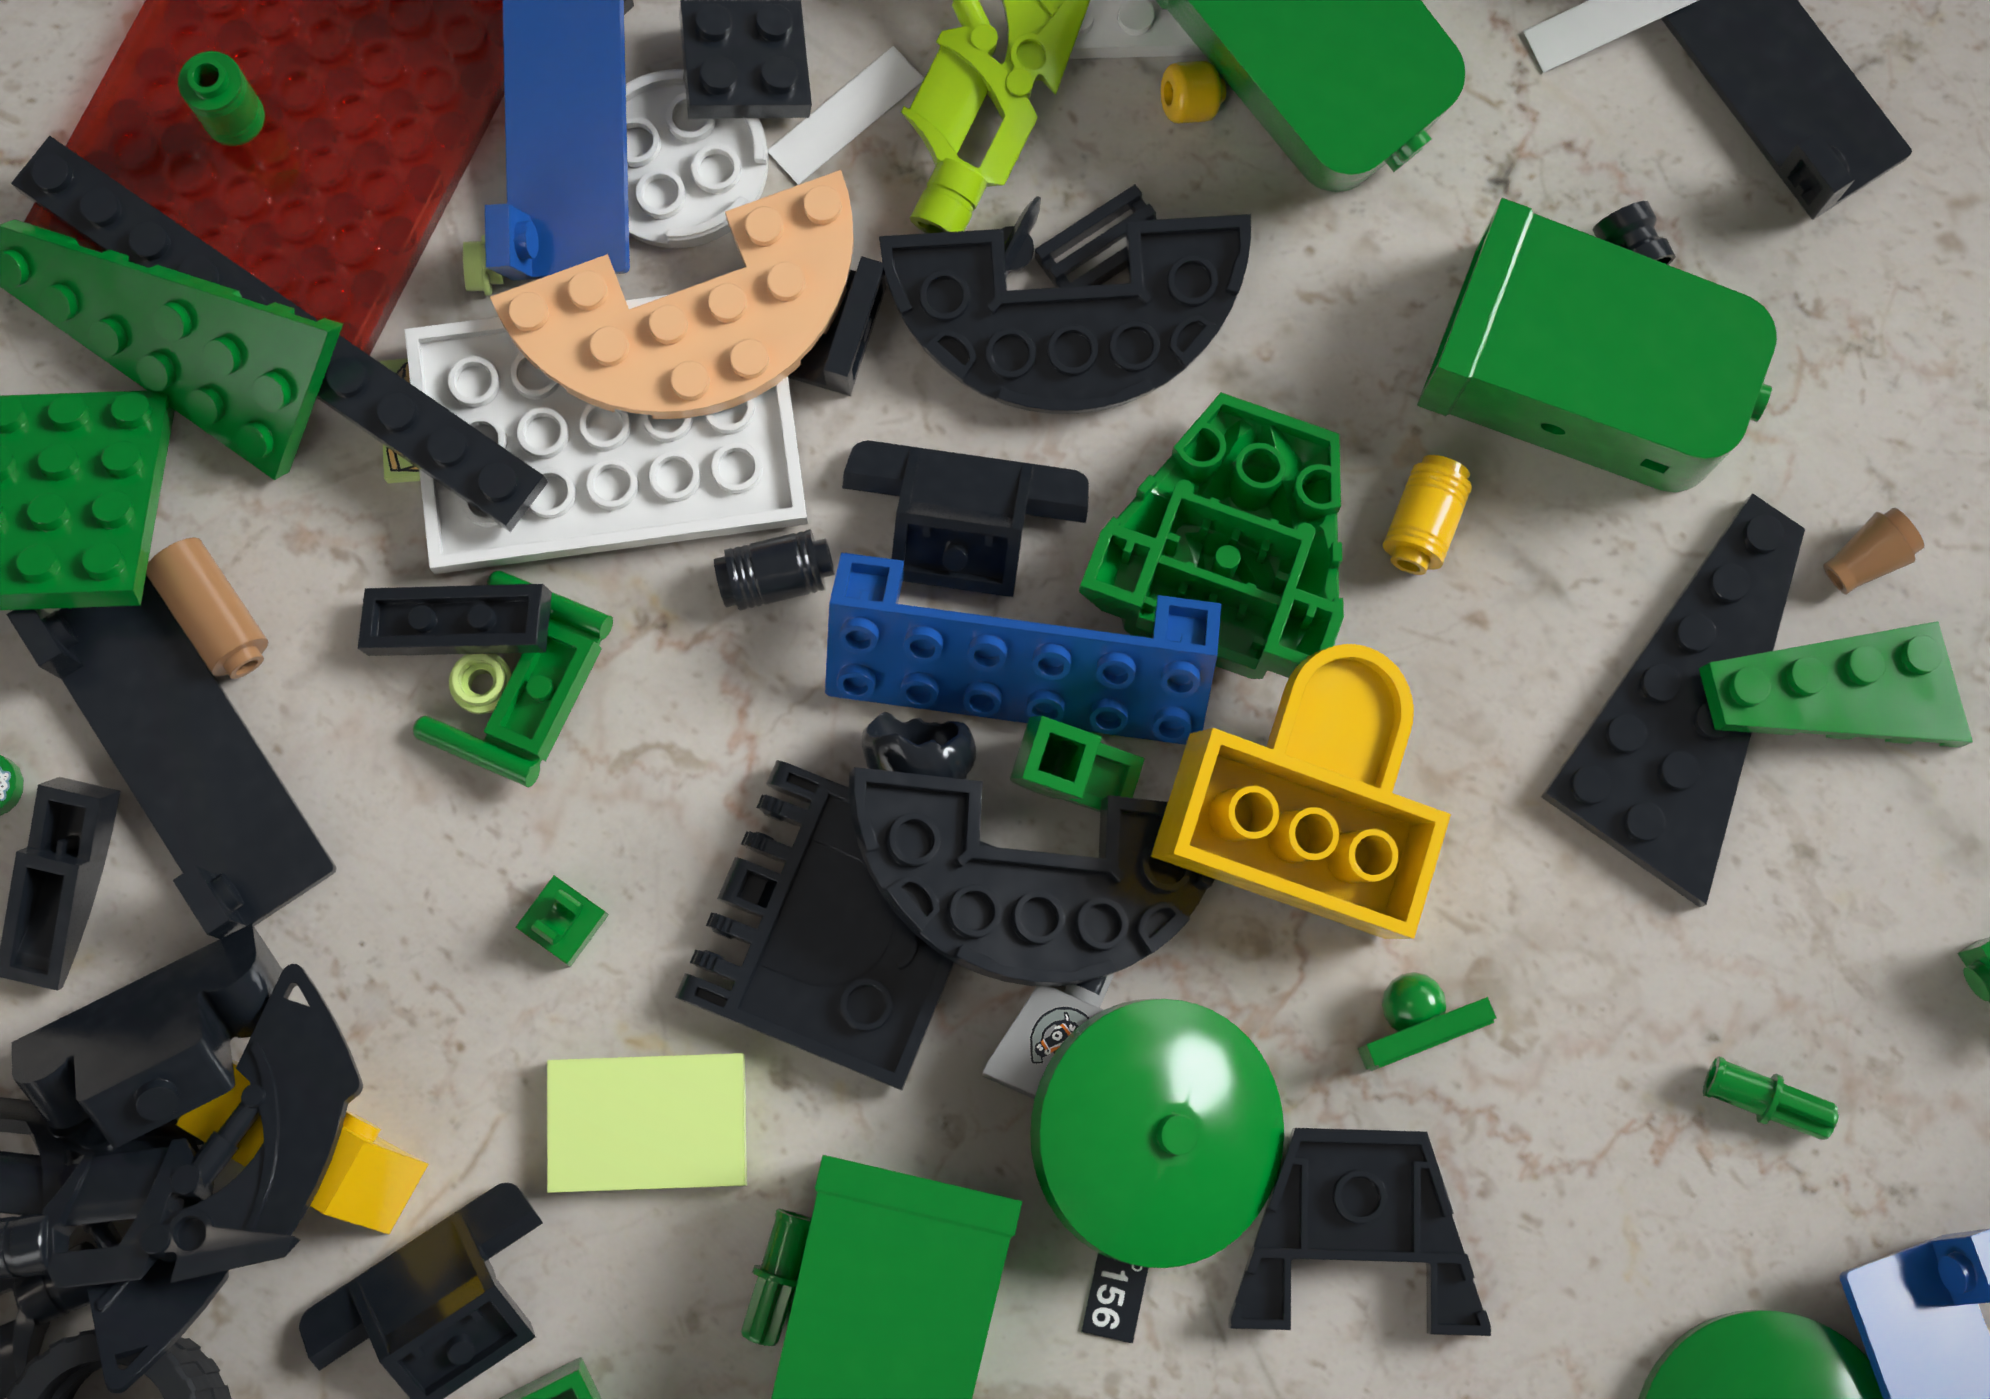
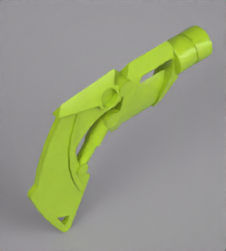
[901,0,1090,233]

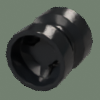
[1592,201,1676,265]

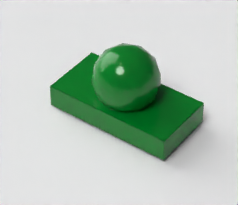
[1358,972,1497,1071]

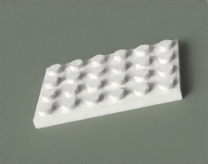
[404,295,808,574]

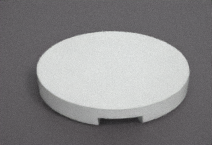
[626,69,769,248]

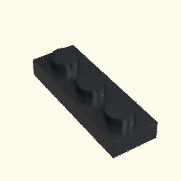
[358,584,552,656]

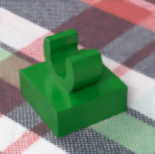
[515,875,609,967]

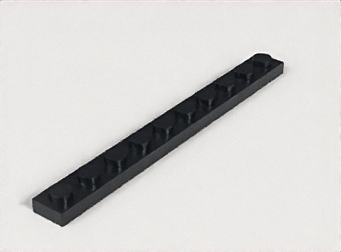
[11,135,548,532]

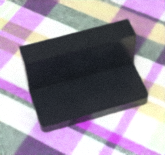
[788,256,887,396]

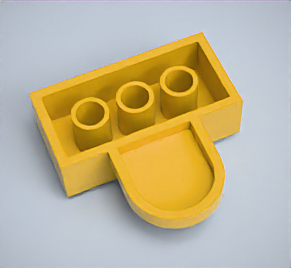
[1151,644,1451,939]

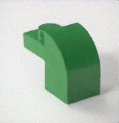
[1010,716,1145,812]

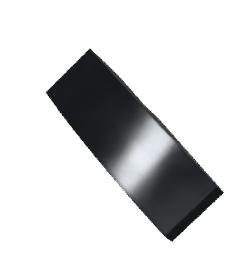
[0,777,121,991]

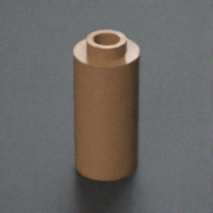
[146,537,269,679]

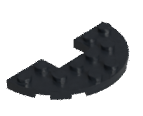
[879,214,1251,414]
[849,767,1215,987]

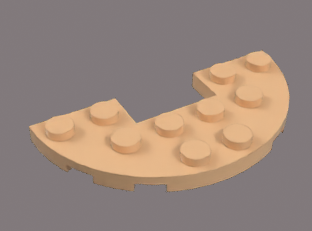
[490,170,854,419]

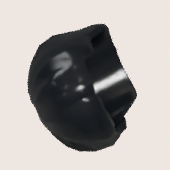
[862,712,976,779]

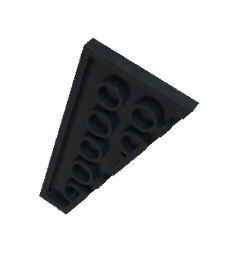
[1541,493,1805,907]

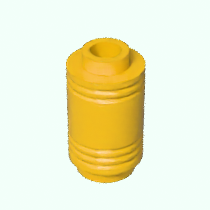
[1383,455,1472,575]

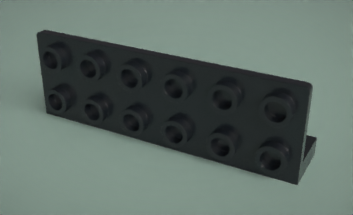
[1661,0,1912,220]
[6,575,337,939]

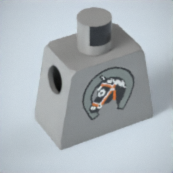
[983,974,1114,1099]

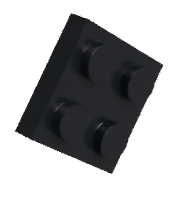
[679,0,812,119]

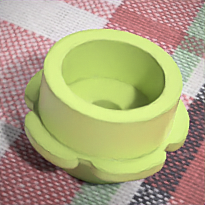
[463,235,504,296]

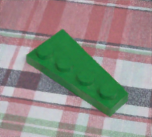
[1699,621,1973,748]

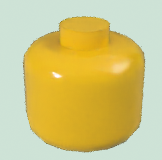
[1160,61,1226,124]

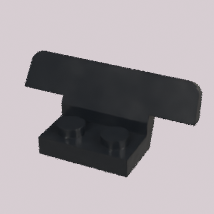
[842,440,1089,597]
[299,1183,543,1399]

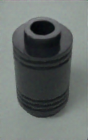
[714,529,835,611]

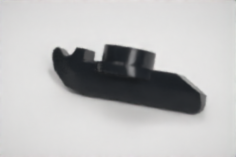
[1002,196,1041,278]

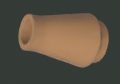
[1823,508,1925,594]

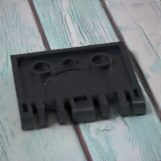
[675,760,995,1091]

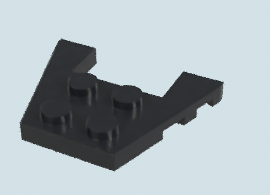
[1228,1128,1491,1336]

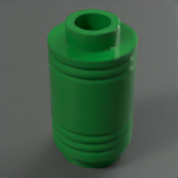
[178,51,265,146]

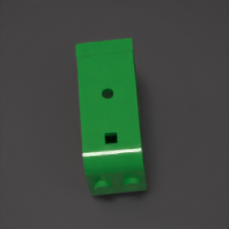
[1156,0,1465,192]
[1417,198,1777,492]
[771,1155,1022,1399]

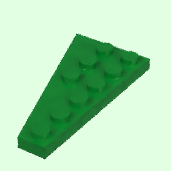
[0,219,343,480]

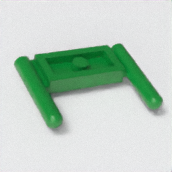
[413,571,613,788]

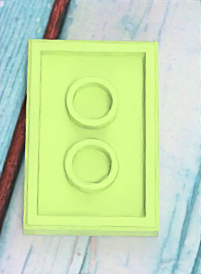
[547,1053,747,1193]

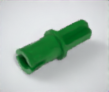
[1703,1056,1839,1140]
[741,1209,811,1346]

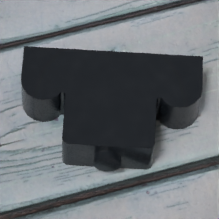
[11,923,283,1148]

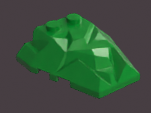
[1079,392,1344,679]

